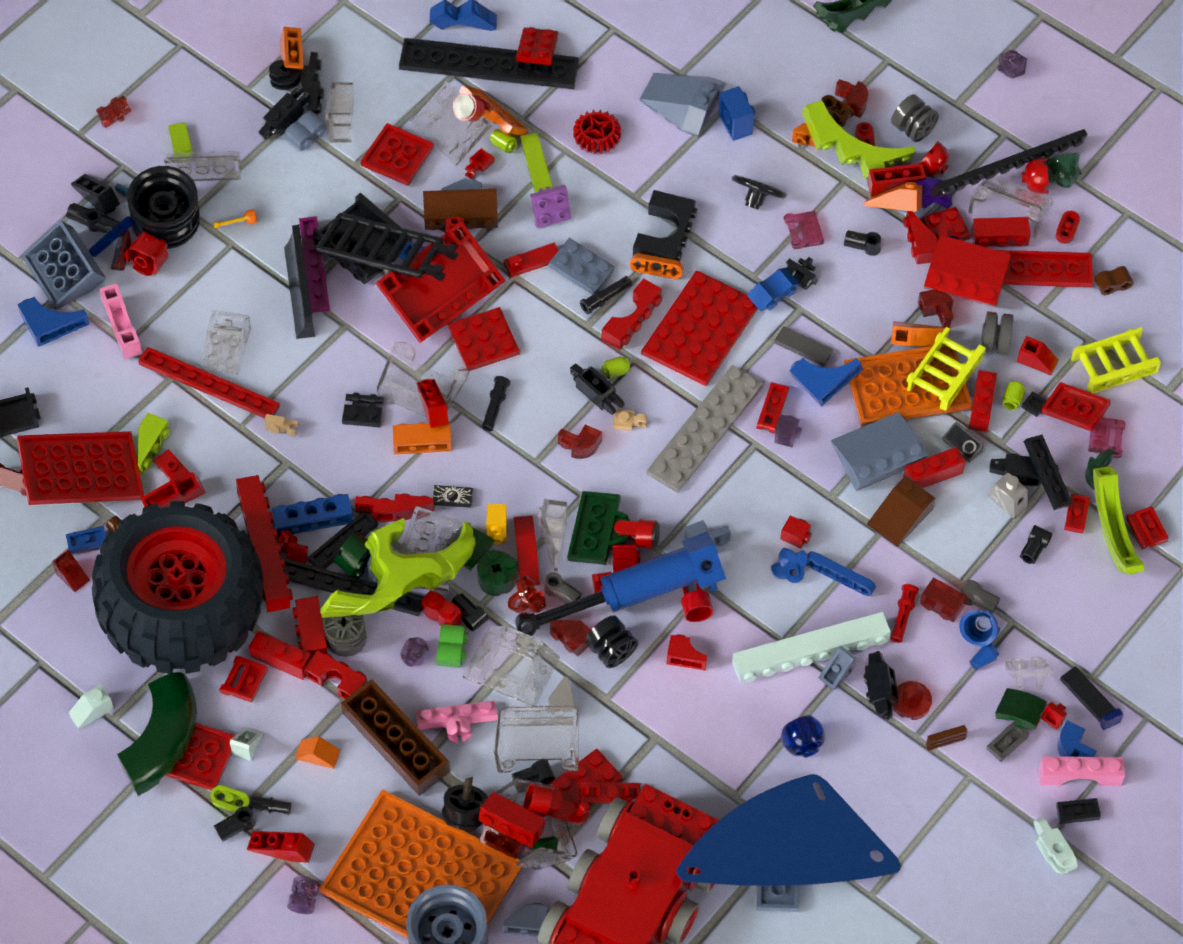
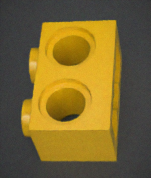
[486,504,507,545]

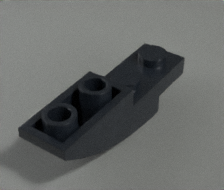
[301,52,324,116]

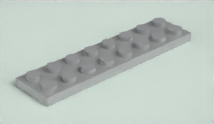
[647,365,763,493]

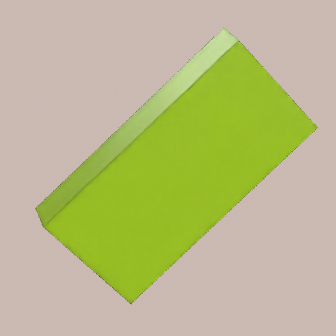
[168,122,193,157]

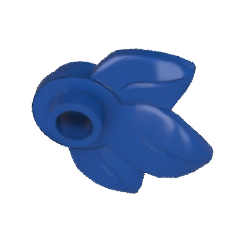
[771,548,808,583]

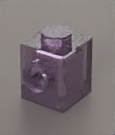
[774,414,802,448]

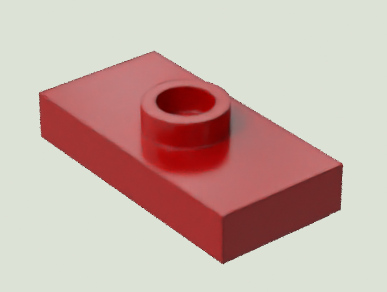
[153,449,190,481]

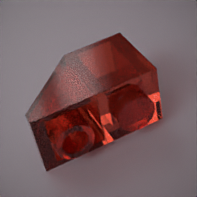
[550,620,591,657]

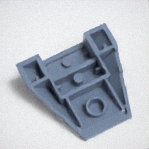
[640,73,726,137]

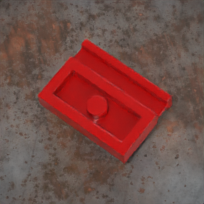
[1126,506,1169,550]

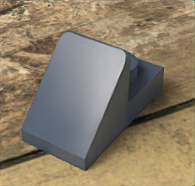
[818,646,856,690]

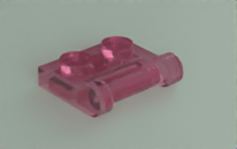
[783,211,824,249]
[1088,417,1126,458]

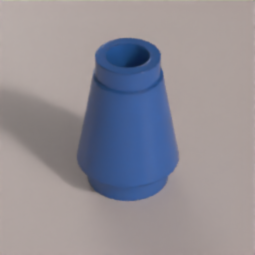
[969,643,1000,670]

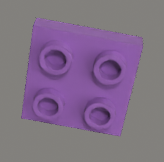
[530,185,572,228]

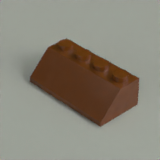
[423,189,498,231]

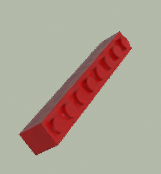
[236,475,293,613]

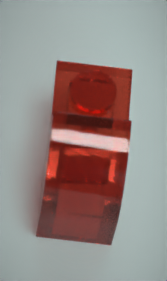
[835,79,868,118]
[918,290,954,328]
[558,424,602,459]

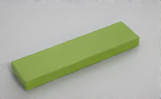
[520,132,553,193]

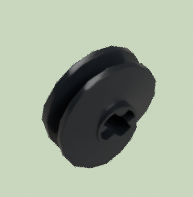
[269,59,301,90]

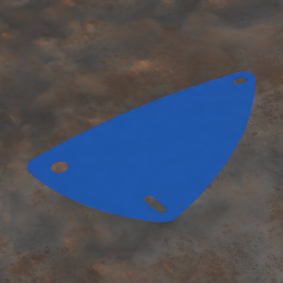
[676,774,901,886]

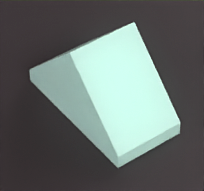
[230,727,263,761]

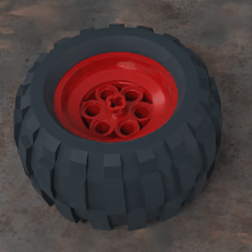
[91,501,263,674]

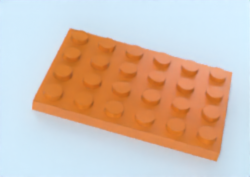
[844,345,972,427]

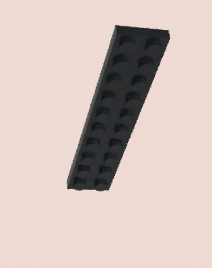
[399,38,579,89]

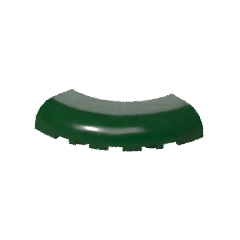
[117,672,197,796]

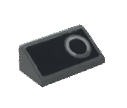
[942,422,984,463]

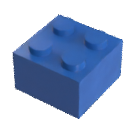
[718,86,756,141]

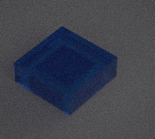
[1100,708,1123,730]

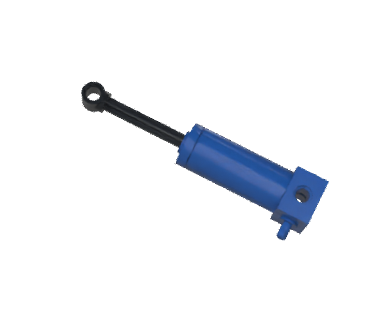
[515,531,726,638]

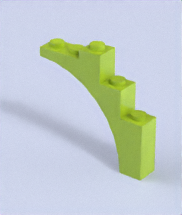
[802,100,916,180]

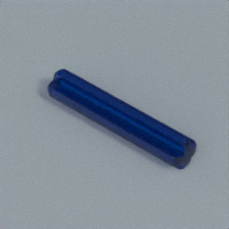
[88,216,134,258]

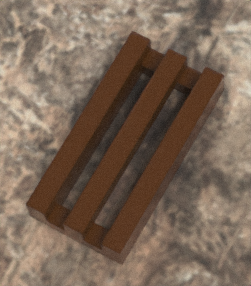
[926,725,968,751]

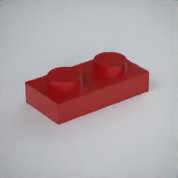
[1064,494,1090,534]

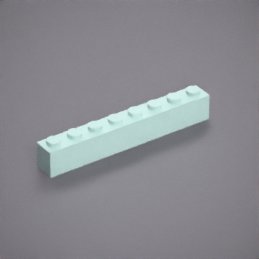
[732,612,891,683]

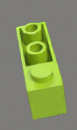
[138,413,171,475]

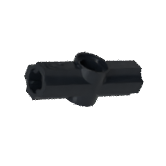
[66,203,122,237]

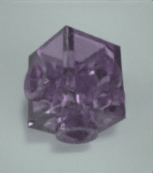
[998,50,1027,79]

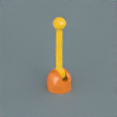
[213,209,258,229]

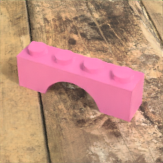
[99,283,142,360]
[1039,756,1125,786]

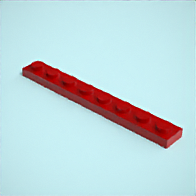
[138,347,280,419]

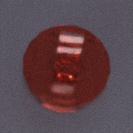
[508,576,547,613]
[892,681,932,720]

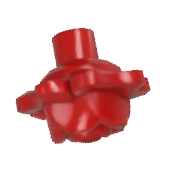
[278,530,298,553]

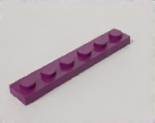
[299,216,330,313]

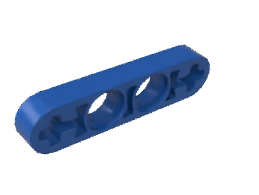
[807,551,876,596]

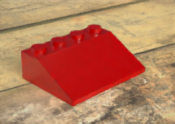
[924,235,1011,308]

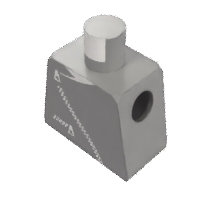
[988,473,1028,519]

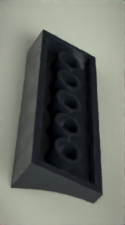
[284,225,315,339]

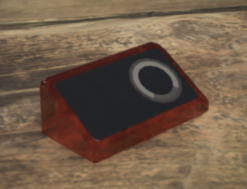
[111,230,131,271]

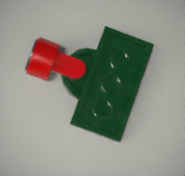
[567,491,660,565]

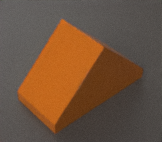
[295,736,340,769]

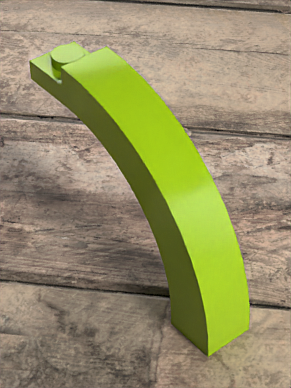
[1093,466,1144,575]

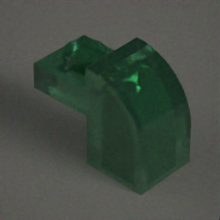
[1085,448,1115,490]

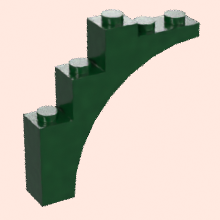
[813,0,892,33]

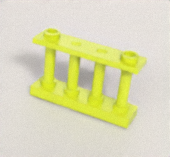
[906,327,986,411]
[1071,327,1161,394]

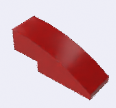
[141,472,206,508]

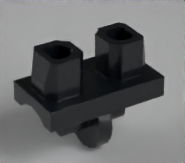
[786,257,818,290]

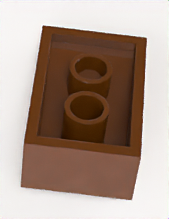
[867,476,936,547]

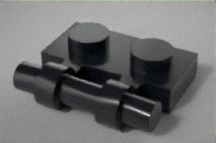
[342,392,384,428]

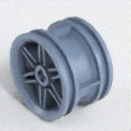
[406,885,488,944]

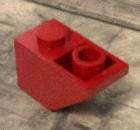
[1017,336,1059,376]

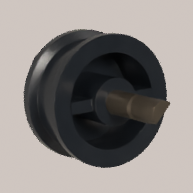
[442,777,488,831]

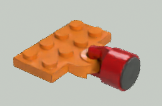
[453,85,529,136]

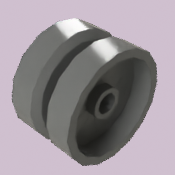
[981,311,1013,355]

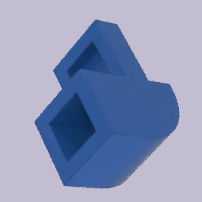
[1057,720,1097,757]

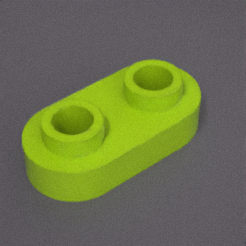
[210,785,250,813]

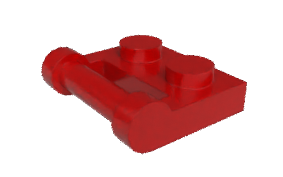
[219,656,268,703]

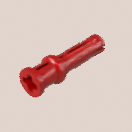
[890,584,919,643]

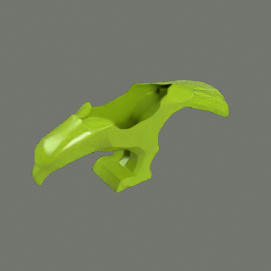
[320,518,476,618]

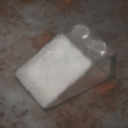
[538,499,567,571]

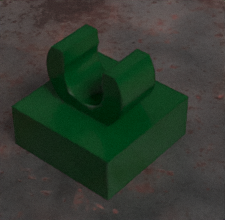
[533,836,559,861]

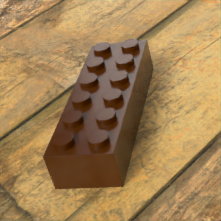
[341,679,450,796]

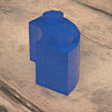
[747,268,800,311]

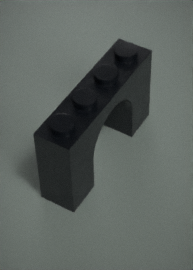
[633,190,698,268]

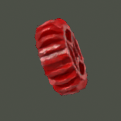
[573,109,621,154]

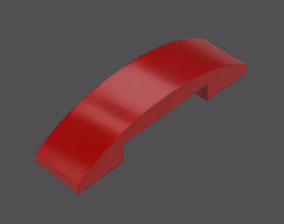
[513,515,540,587]

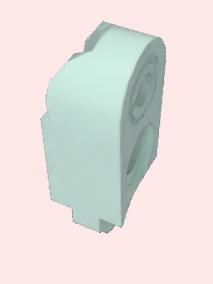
[1034,818,1078,874]

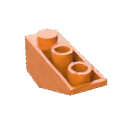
[891,321,946,346]

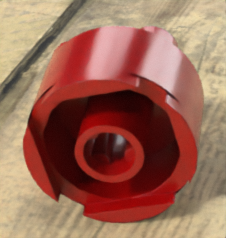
[125,232,168,276]

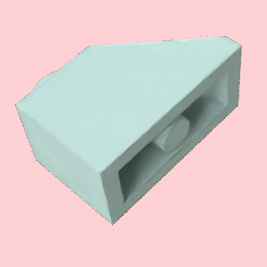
[69,684,114,729]

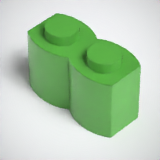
[436,624,469,668]

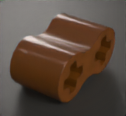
[1094,266,1134,295]

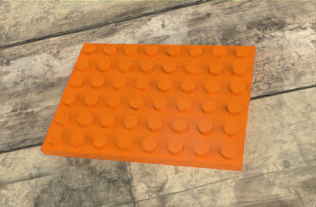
[319,789,525,942]

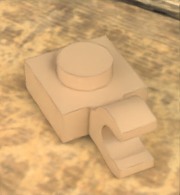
[613,409,647,431]
[264,414,299,436]

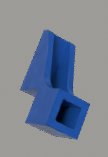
[429,0,497,31]

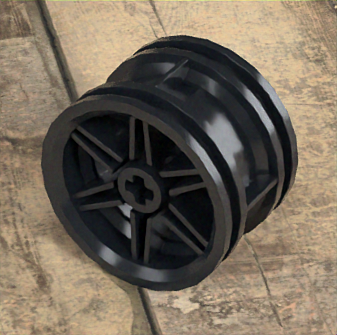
[127,166,200,249]

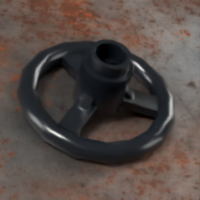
[732,175,787,210]

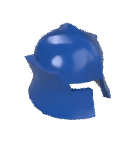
[959,610,1001,647]

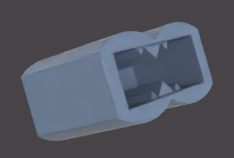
[285,110,327,151]

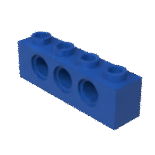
[272,494,353,538]

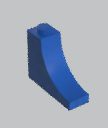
[17,297,90,347]
[789,358,863,407]

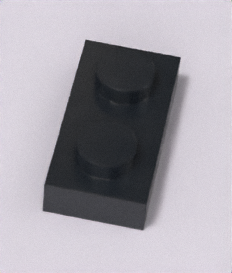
[1056,798,1101,824]

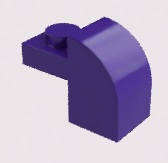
[916,178,952,209]

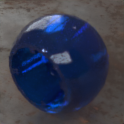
[781,715,825,758]

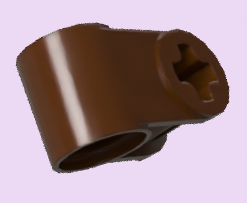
[821,95,854,127]

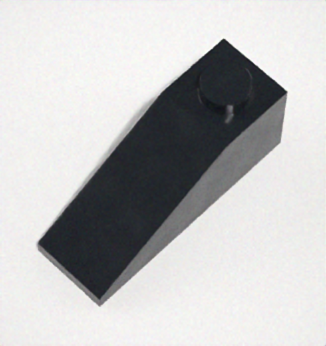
[71,174,120,214]

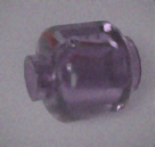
[400,637,429,667]

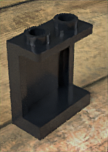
[0,387,41,437]

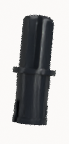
[250,796,292,815]

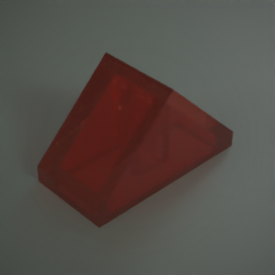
[52,549,90,592]

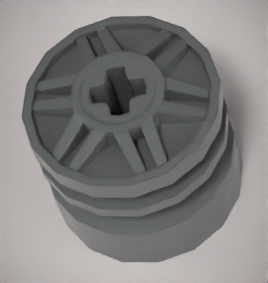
[891,94,939,143]
[323,615,367,657]

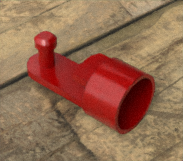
[681,584,714,622]
[523,782,591,824]

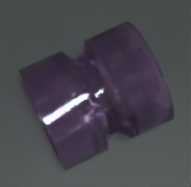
[287,876,320,914]

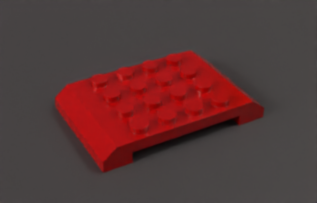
[375,221,506,343]

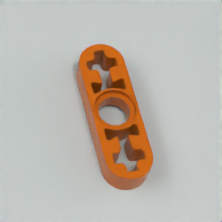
[630,253,684,279]

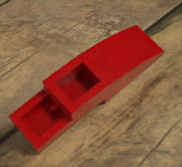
[355,493,434,522]

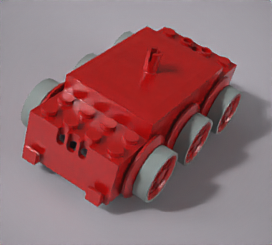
[537,783,719,944]

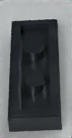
[1060,666,1115,722]

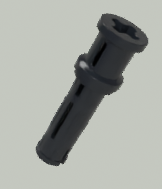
[580,276,632,314]
[481,376,511,432]

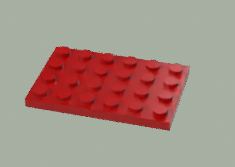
[641,270,758,386]
[16,431,144,505]

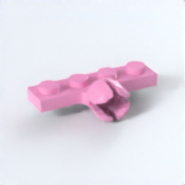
[416,700,498,743]

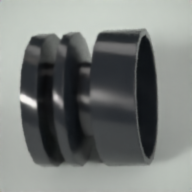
[585,615,638,669]

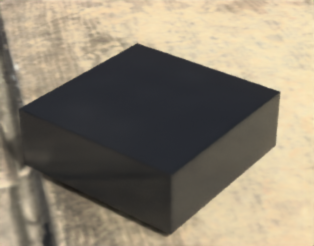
[1021,391,1047,417]

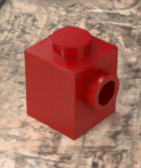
[780,515,812,549]

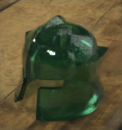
[1045,153,1082,188]

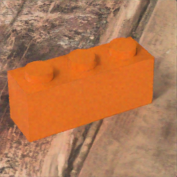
[393,422,452,455]

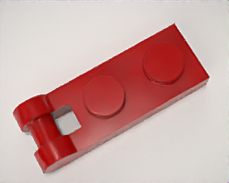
[756,382,789,434]

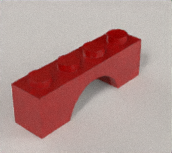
[601,278,663,350]

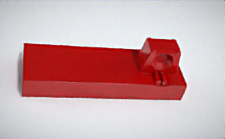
[504,242,559,278]

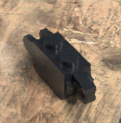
[258,86,311,140]
[570,363,625,415]
[989,454,1059,487]
[864,651,899,720]

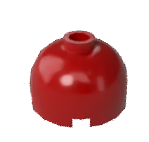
[920,141,950,177]
[1022,158,1049,194]

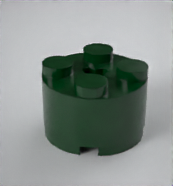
[334,532,371,578]
[477,549,517,596]

